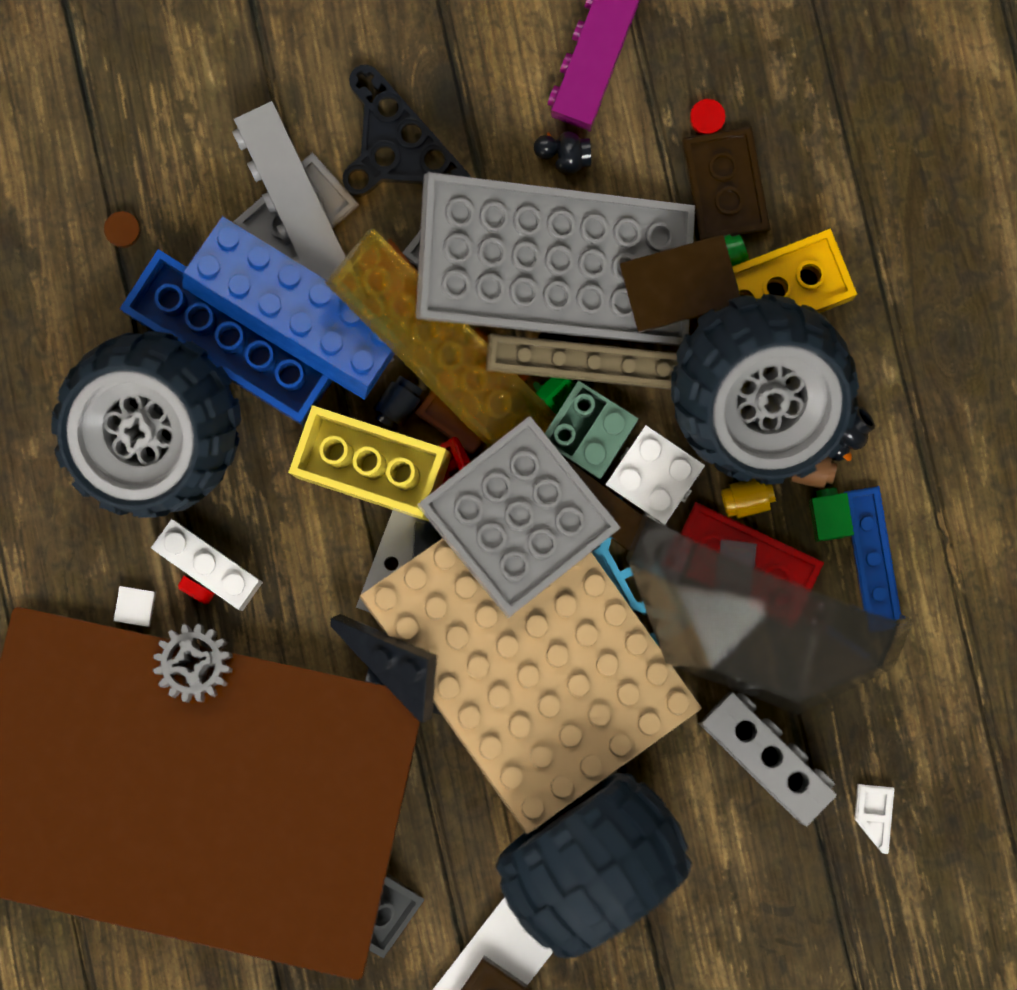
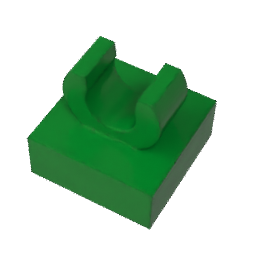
[533,378,576,415]

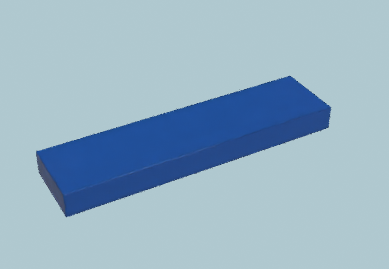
[843,486,903,632]

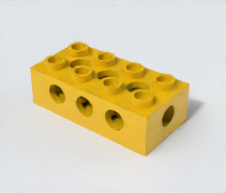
[733,228,857,313]

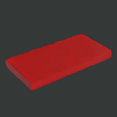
[665,502,824,627]

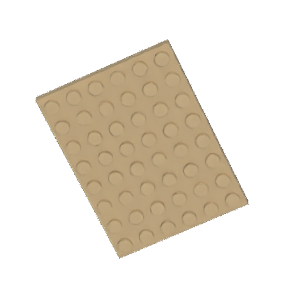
[359,538,702,834]

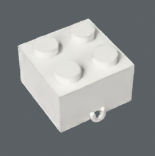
[606,425,705,525]

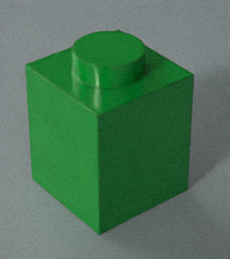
[809,488,854,542]

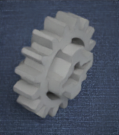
[153,624,233,703]

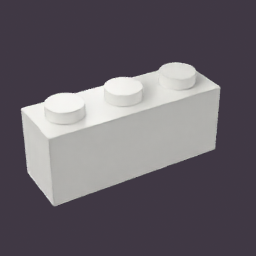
[151,519,263,611]

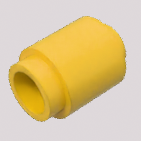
[721,478,776,519]

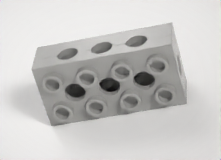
[698,693,837,827]

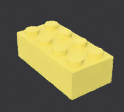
[288,405,452,522]

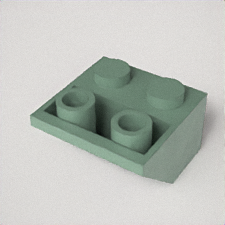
[544,380,639,482]

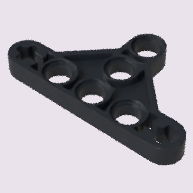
[342,65,471,197]

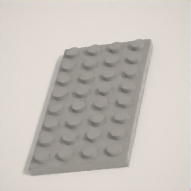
[416,172,695,347]

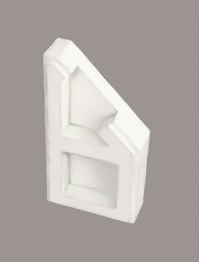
[854,784,894,854]

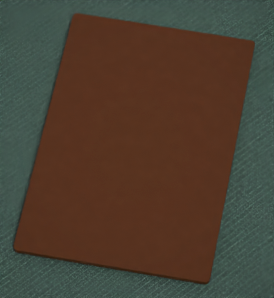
[0,607,421,980]

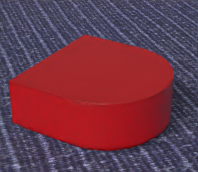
[178,575,215,605]

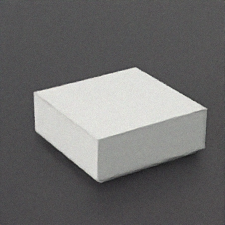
[114,586,156,627]

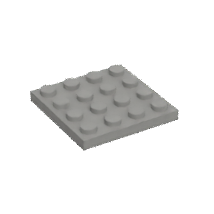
[417,416,621,618]

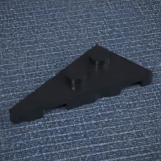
[330,614,437,723]

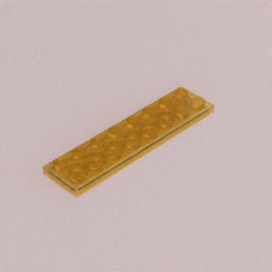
[325,229,556,447]

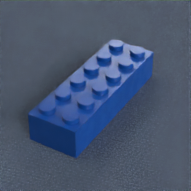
[182,216,406,400]
[120,249,333,427]

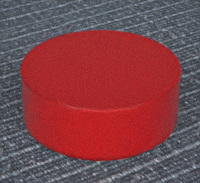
[690,99,726,135]

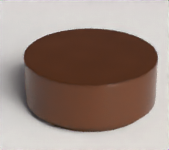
[104,211,141,248]

